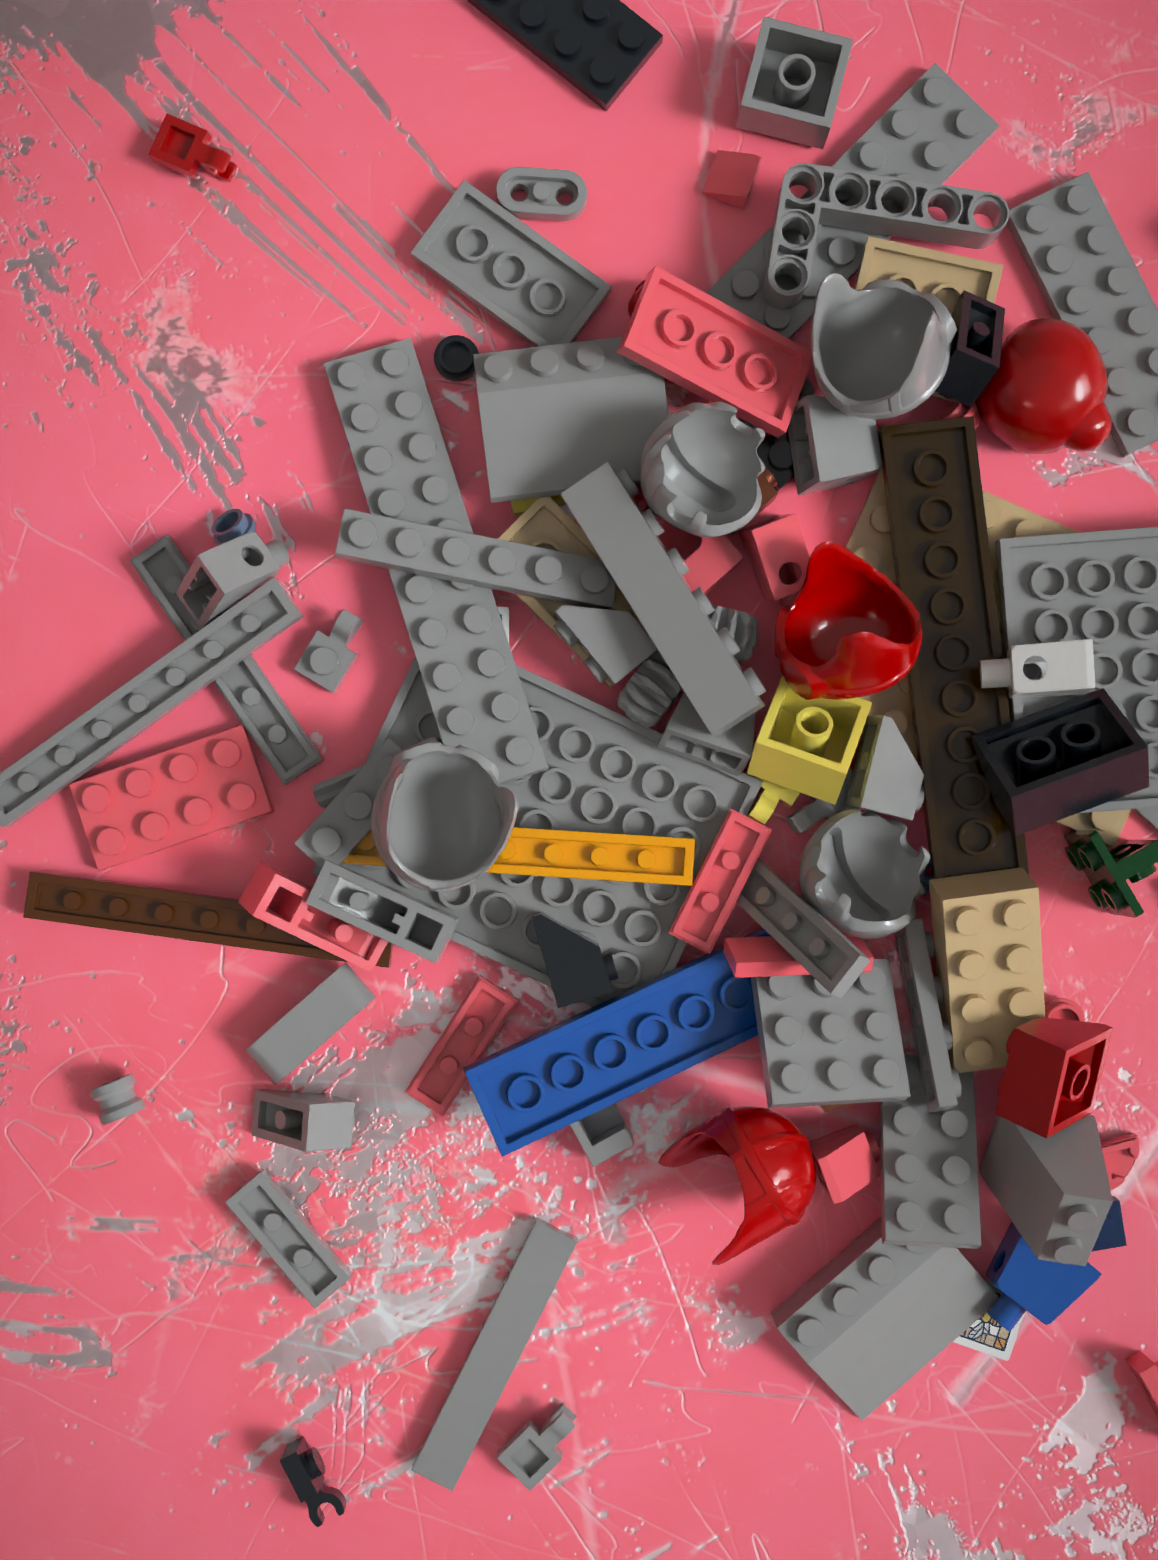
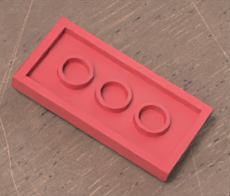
[617,265,813,438]
[69,725,275,871]

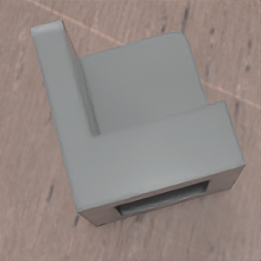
[570,1103,634,1167]

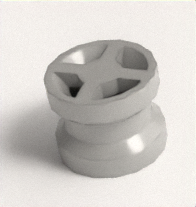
[89,1073,146,1126]

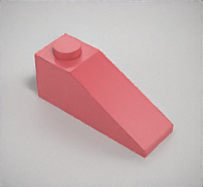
[238,861,388,973]

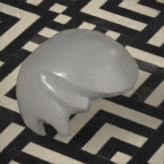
[640,401,765,538]
[799,809,930,939]

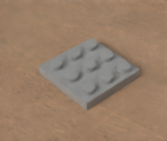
[751,958,911,1109]

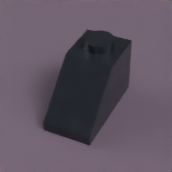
[935,290,1005,407]
[532,912,619,1008]

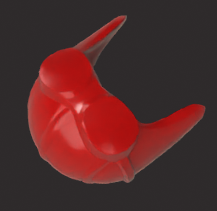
[774,542,922,700]
[658,1104,816,1265]

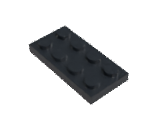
[467,0,663,111]

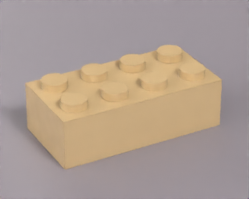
[929,867,1045,1073]

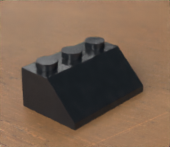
[972,688,1149,836]

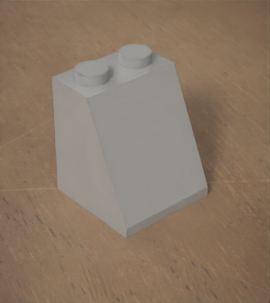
[979,1115,1113,1266]

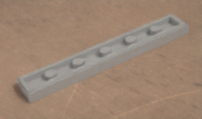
[130,535,324,785]
[411,1217,578,1491]

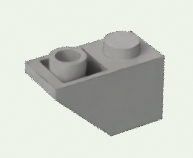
[553,605,657,685]

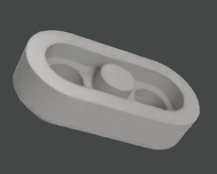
[496,167,587,221]

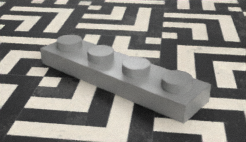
[736,857,871,999]
[895,918,961,1113]

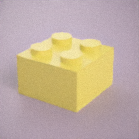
[747,675,872,805]

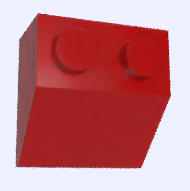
[996,1017,1113,1138]

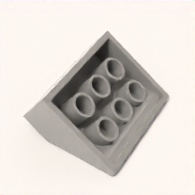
[473,336,668,503]
[771,1217,999,1421]

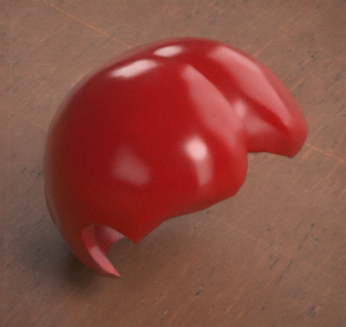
[975,318,1112,454]

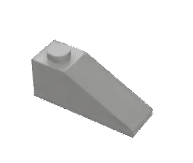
[306,860,460,963]

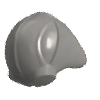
[811,273,957,420]
[371,742,518,891]

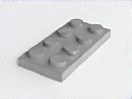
[410,180,612,347]
[879,1055,982,1249]

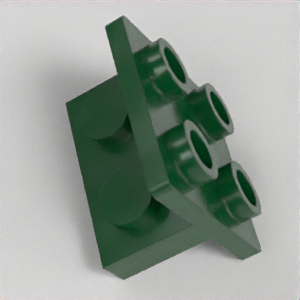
[1064,830,1158,918]

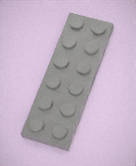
[1007,171,1158,458]

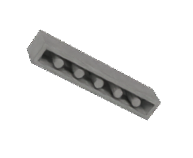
[560,462,766,736]

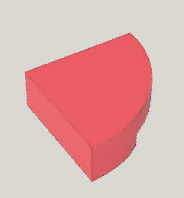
[1100,1133,1140,1190]

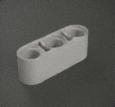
[245,963,376,1086]

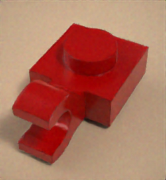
[148,114,237,182]

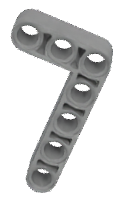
[763,163,1009,309]

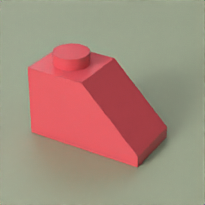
[809,1124,880,1205]

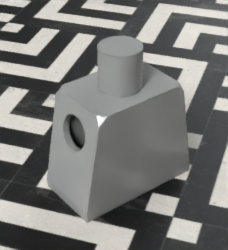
[788,395,882,495]
[176,532,289,629]
[656,692,756,776]

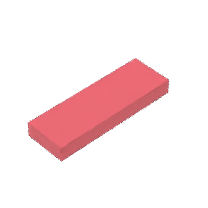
[668,808,772,954]
[723,933,874,978]
[405,975,518,1117]

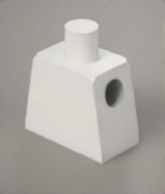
[980,639,1095,698]

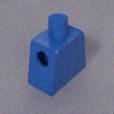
[986,1222,1102,1332]

